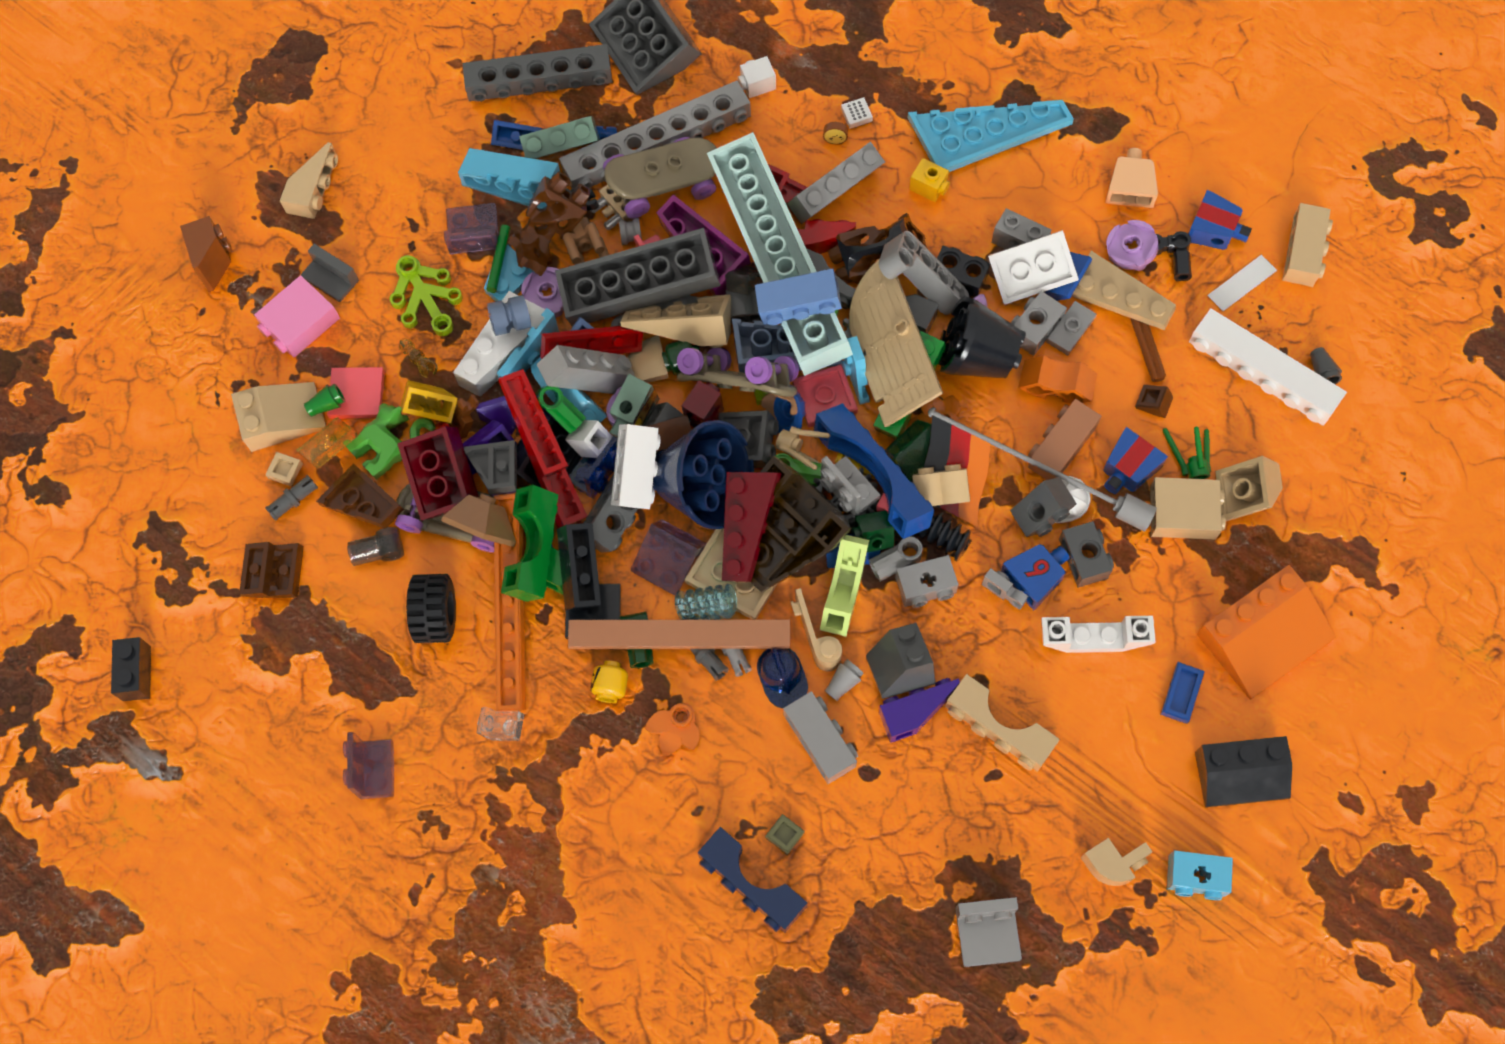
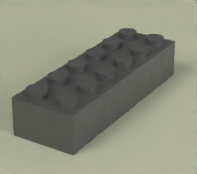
[555,228,721,327]

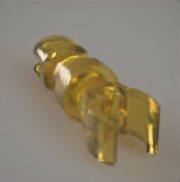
[398,338,438,378]

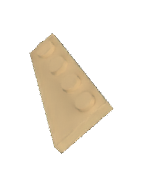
[1072,251,1176,330]

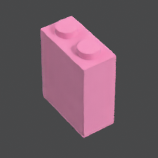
[254,275,340,358]

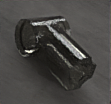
[347,527,404,566]

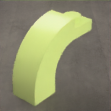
[820,535,869,636]

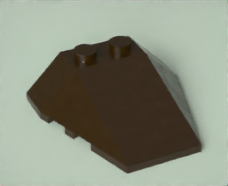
[751,456,851,592]

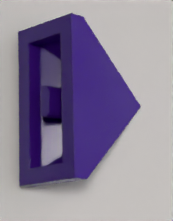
[476,396,517,435]

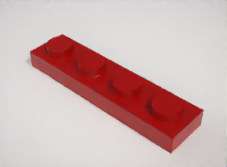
[540,326,643,359]

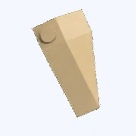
[620,294,731,348]

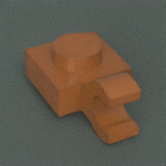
[448,394,479,439]

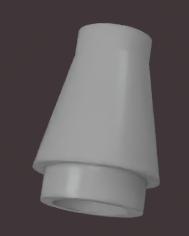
[824,659,864,701]

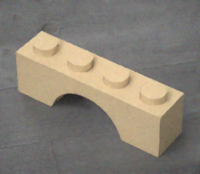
[945,674,1060,772]

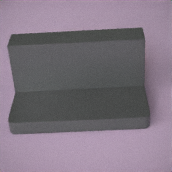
[301,244,359,302]

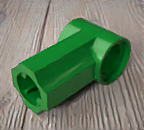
[536,386,586,434]

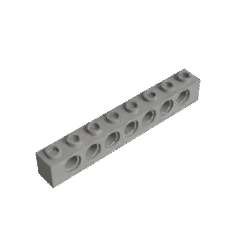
[559,80,751,189]

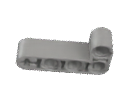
[879,231,969,315]

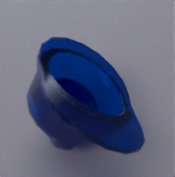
[757,647,808,709]

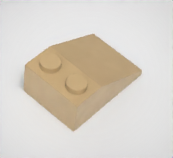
[231,382,327,452]

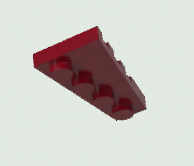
[722,472,781,582]

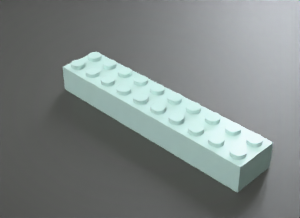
[707,132,853,376]

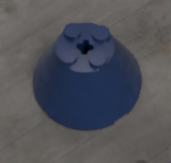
[652,420,754,529]

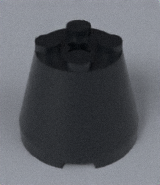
[938,296,1026,378]

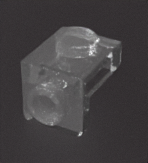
[477,707,524,741]

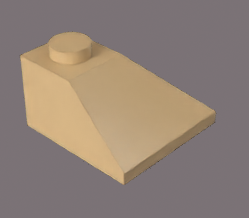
[1215,456,1283,521]

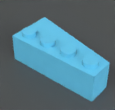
[458,148,560,209]

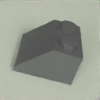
[866,623,935,699]

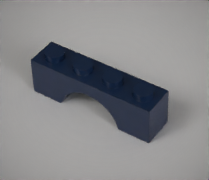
[697,827,808,933]

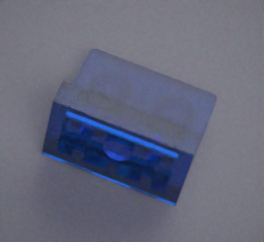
[569,436,618,499]

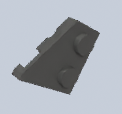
[464,440,517,494]

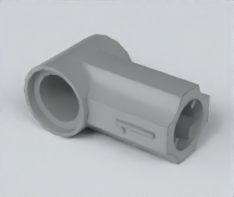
[869,537,922,582]

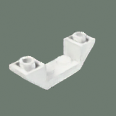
[1041,616,1156,653]

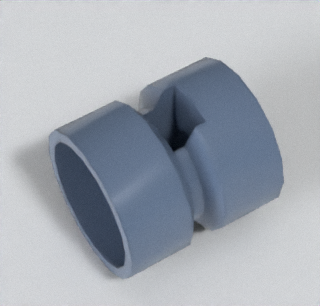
[487,295,531,336]

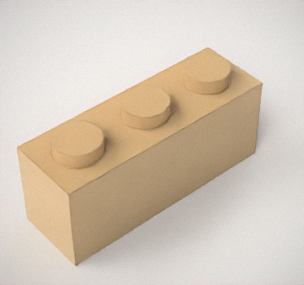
[1282,203,1333,287]

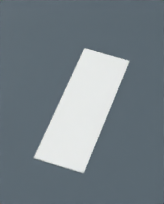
[1207,255,1277,311]

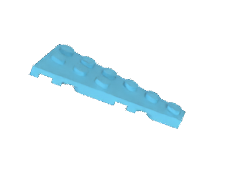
[907,100,1074,172]

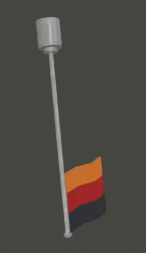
[924,408,1157,532]

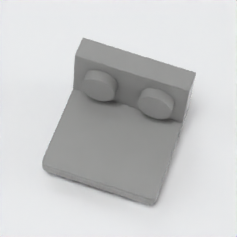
[820,456,880,517]
[955,897,1022,967]

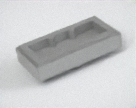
[1046,301,1097,355]

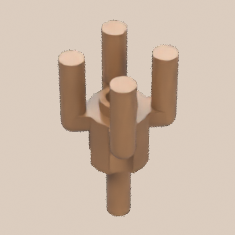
[563,217,609,265]

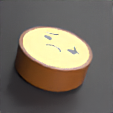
[823,122,848,145]

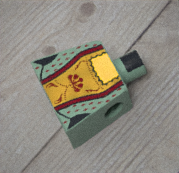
[609,374,660,439]

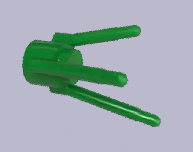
[1163,426,1212,479]

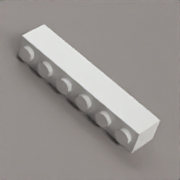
[1189,309,1347,426]

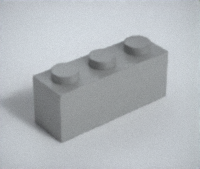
[783,691,858,784]

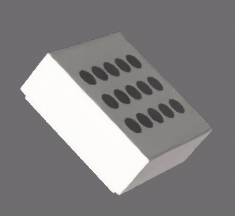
[841,97,873,129]

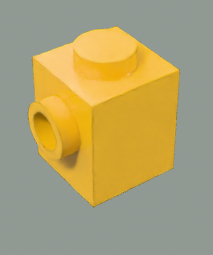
[909,158,950,203]

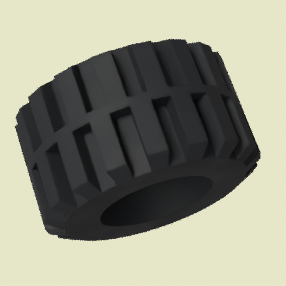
[406,574,456,643]

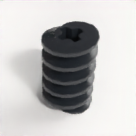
[918,506,972,562]

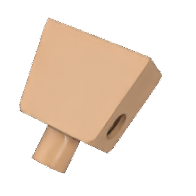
[1105,148,1158,208]

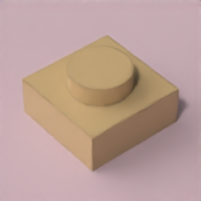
[265,452,303,487]

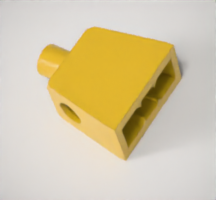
[401,380,458,423]

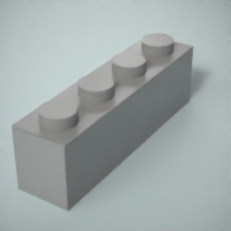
[787,142,885,225]
[537,345,635,394]

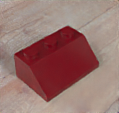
[397,426,479,521]

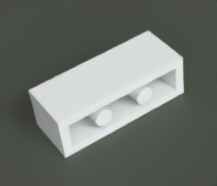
[611,424,661,509]

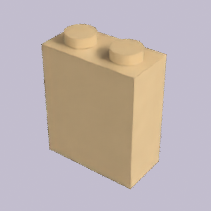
[1150,477,1226,540]

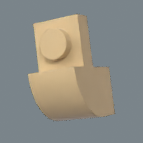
[1081,838,1152,886]

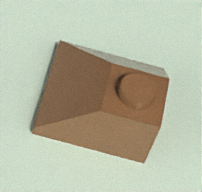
[441,493,516,547]

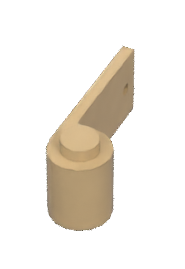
[790,588,842,672]

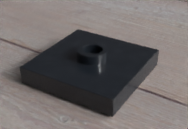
[565,584,621,639]

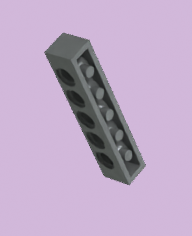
[462,44,613,101]
[584,402,691,553]

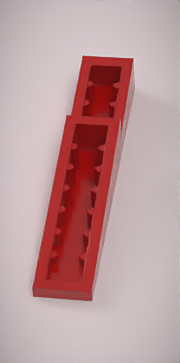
[498,369,588,528]

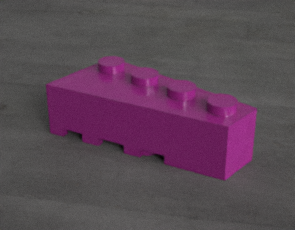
[656,195,752,295]

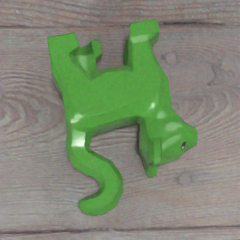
[342,403,435,480]

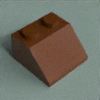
[180,216,232,292]

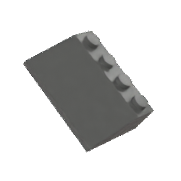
[589,0,702,95]

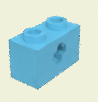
[1167,850,1233,900]

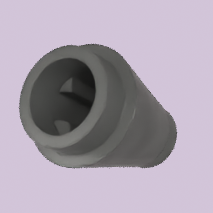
[1310,347,1342,385]

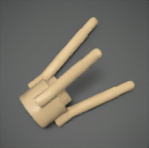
[776,426,830,470]

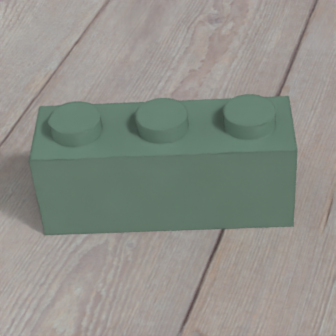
[519,116,600,159]

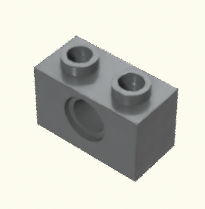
[1010,477,1077,537]
[1059,521,1114,588]

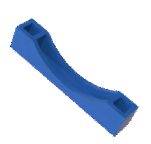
[814,403,934,539]

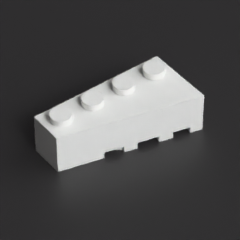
[453,291,545,397]

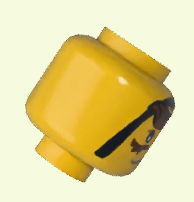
[590,661,628,703]

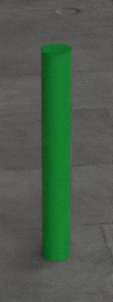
[486,225,511,293]

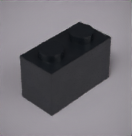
[111,637,151,701]

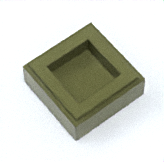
[765,814,805,855]

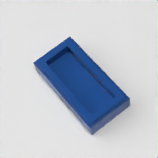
[1160,662,1205,724]

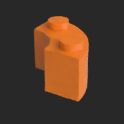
[1018,355,1098,403]

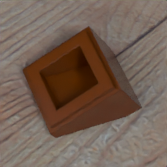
[1135,385,1173,418]

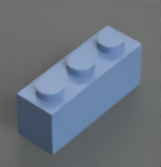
[755,269,842,325]

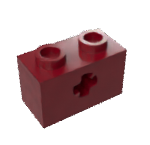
[681,380,724,428]

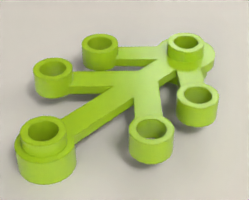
[389,255,463,336]

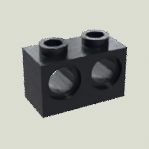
[937,246,991,298]

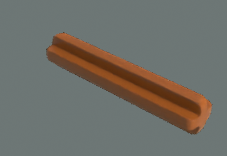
[1130,318,1166,382]

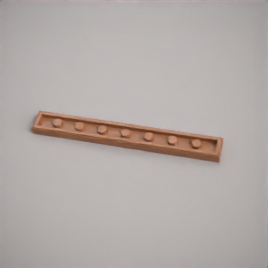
[568,620,790,649]

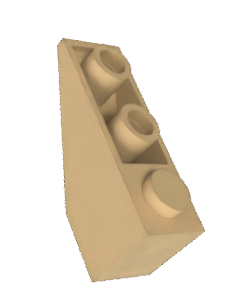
[280,142,338,219]

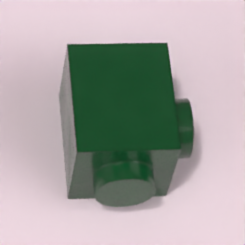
[851,510,894,553]

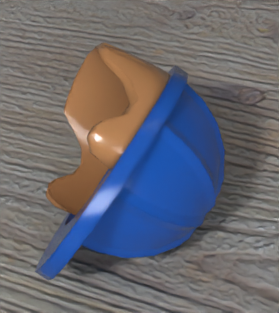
[761,391,806,434]

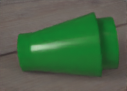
[304,384,345,417]

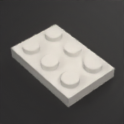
[988,230,1079,305]

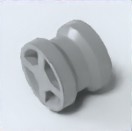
[619,218,642,245]

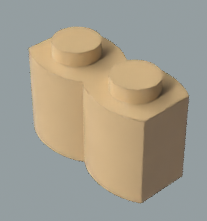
[912,464,970,506]

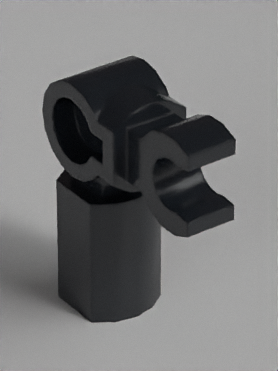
[1156,231,1192,281]

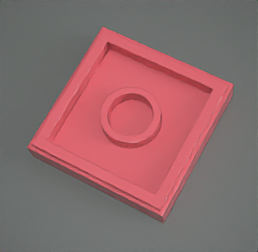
[792,364,858,428]
[327,367,385,419]

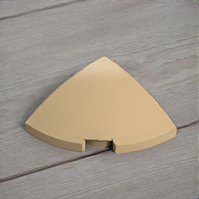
[627,336,669,383]

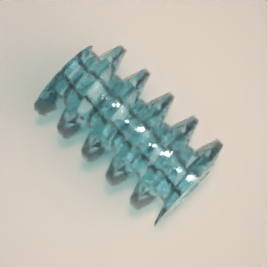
[675,584,737,620]

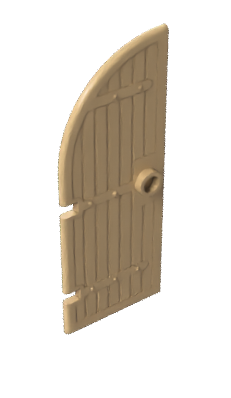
[849,259,943,427]

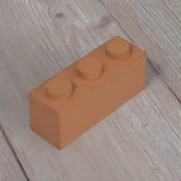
[1028,399,1102,480]

